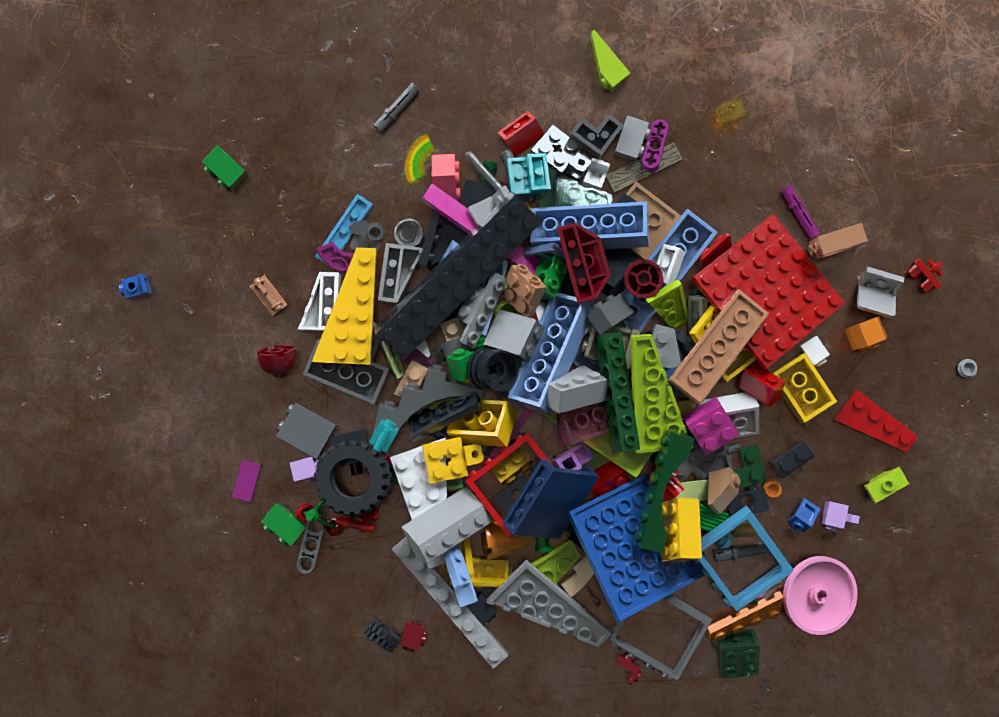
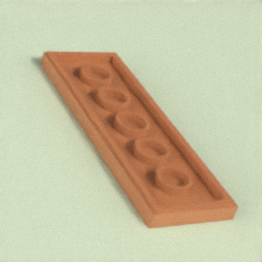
[668,289,769,405]

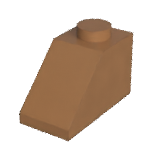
[708,467,740,515]

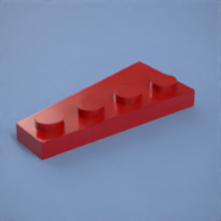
[833,390,918,452]

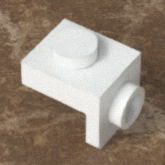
[582,158,610,192]

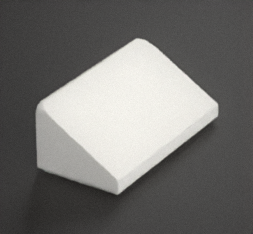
[656,244,685,286]

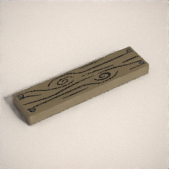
[606,142,682,193]

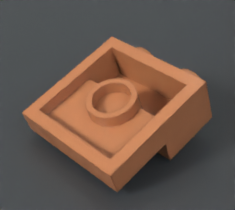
[503,264,547,318]

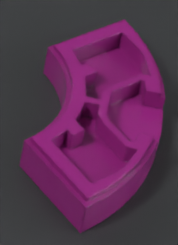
[315,242,354,272]

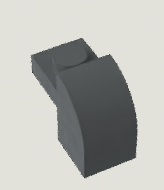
[432,337,476,366]

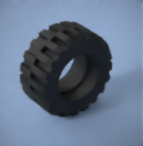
[314,440,392,517]

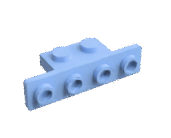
[443,543,478,607]

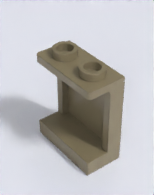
[581,322,640,370]

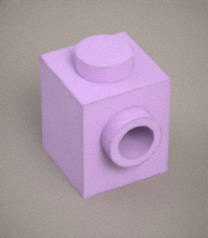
[290,457,319,483]

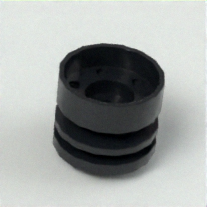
[466,348,519,392]

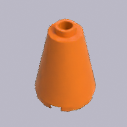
[480,522,535,560]

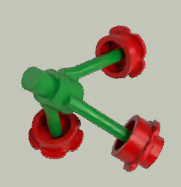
[296,482,343,536]

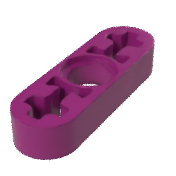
[642,119,669,172]

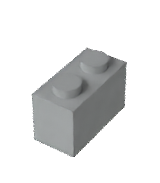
[614,115,651,162]

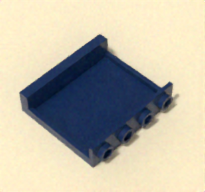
[503,459,599,539]

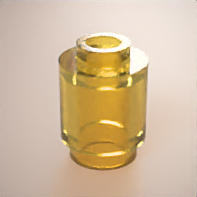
[730,519,758,537]

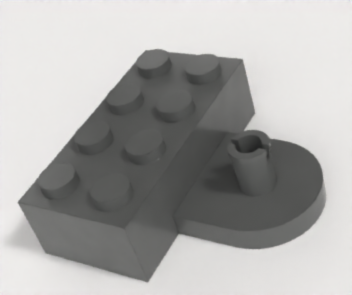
[302,321,391,405]

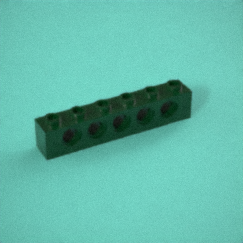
[595,332,640,454]

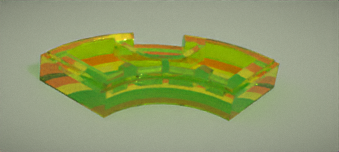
[404,133,435,183]

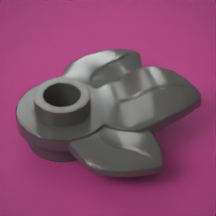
[349,221,384,253]

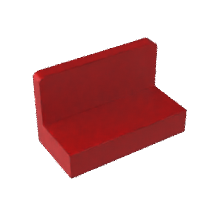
[498,111,544,156]

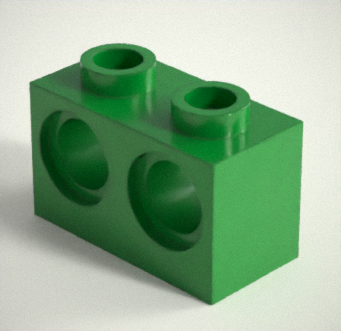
[534,255,567,301]

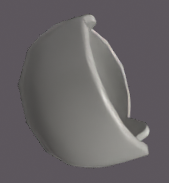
[394,219,424,247]

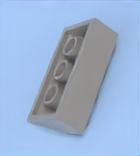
[401,487,492,563]

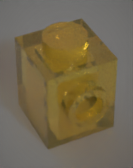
[715,97,747,127]

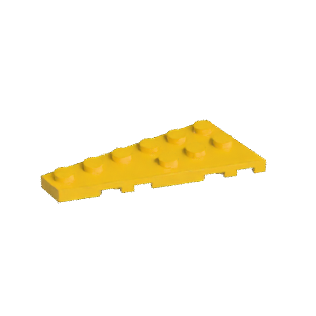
[312,248,377,365]

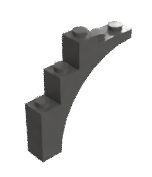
[370,365,483,454]

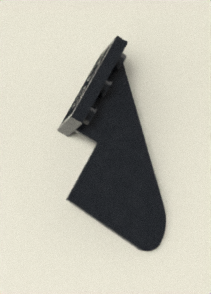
[419,179,524,271]

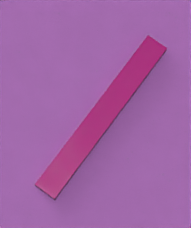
[421,184,540,275]

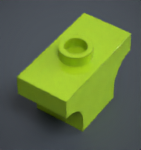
[864,467,909,503]

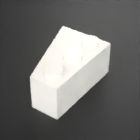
[298,272,341,332]

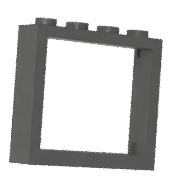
[609,594,713,681]

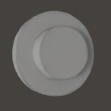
[957,359,977,378]

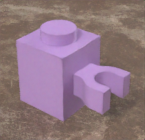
[821,501,860,531]

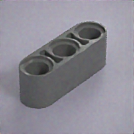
[297,520,326,574]

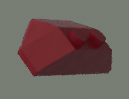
[557,223,611,304]

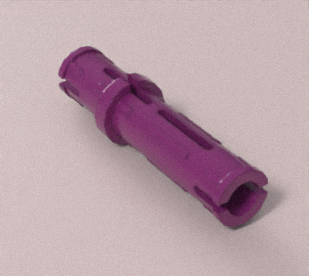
[781,185,820,239]

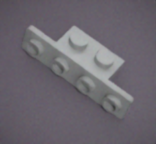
[456,272,506,348]

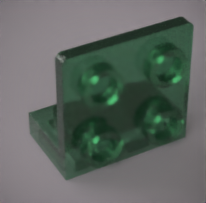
[717,630,760,679]

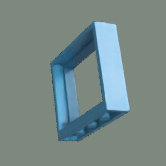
[694,506,794,611]

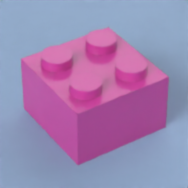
[682,396,740,455]

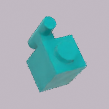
[369,419,399,452]

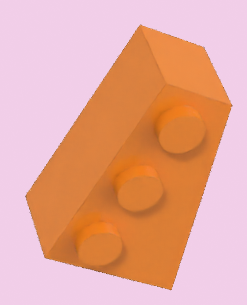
[844,316,888,352]

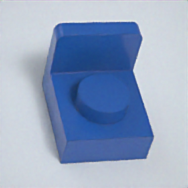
[788,498,820,533]

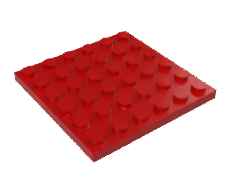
[691,214,845,370]

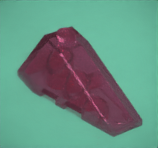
[556,403,609,448]

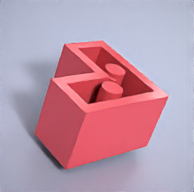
[432,154,461,201]

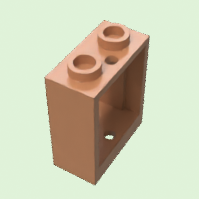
[808,223,868,260]

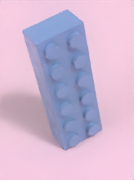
[530,201,649,249]
[508,293,593,415]

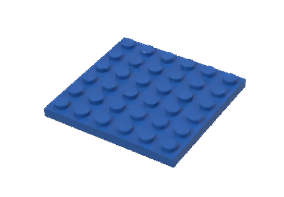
[567,471,709,622]

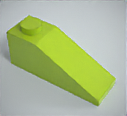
[590,30,630,92]

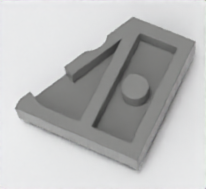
[652,324,681,369]

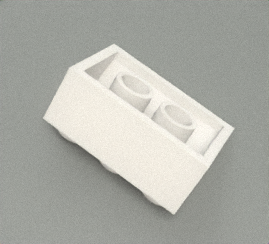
[697,392,759,438]

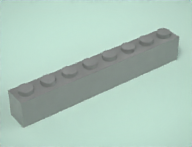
[392,537,508,669]

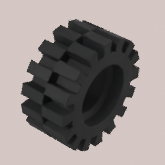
[364,619,401,652]

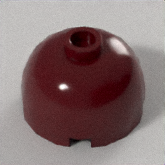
[624,259,664,299]
[257,344,296,377]

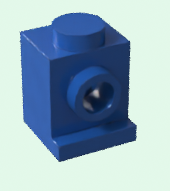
[119,273,152,300]

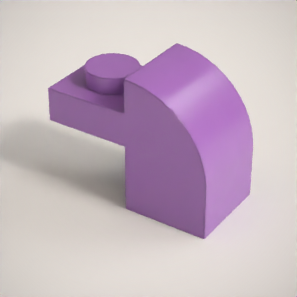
[553,442,594,470]

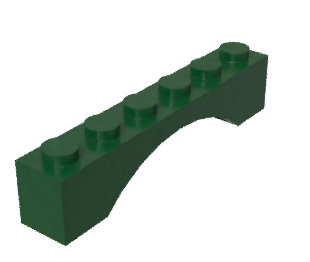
[634,430,694,553]

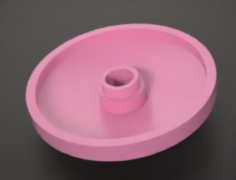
[783,556,858,635]

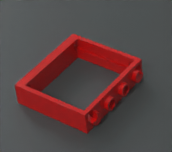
[466,433,552,538]

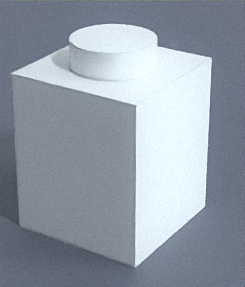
[797,336,830,367]

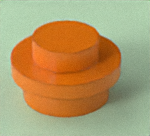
[763,480,782,499]

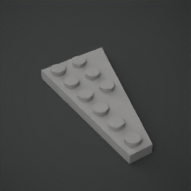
[486,560,612,647]

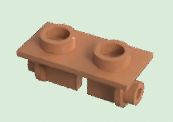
[250,275,288,316]

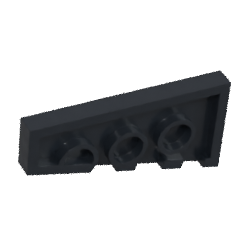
[408,391,481,443]

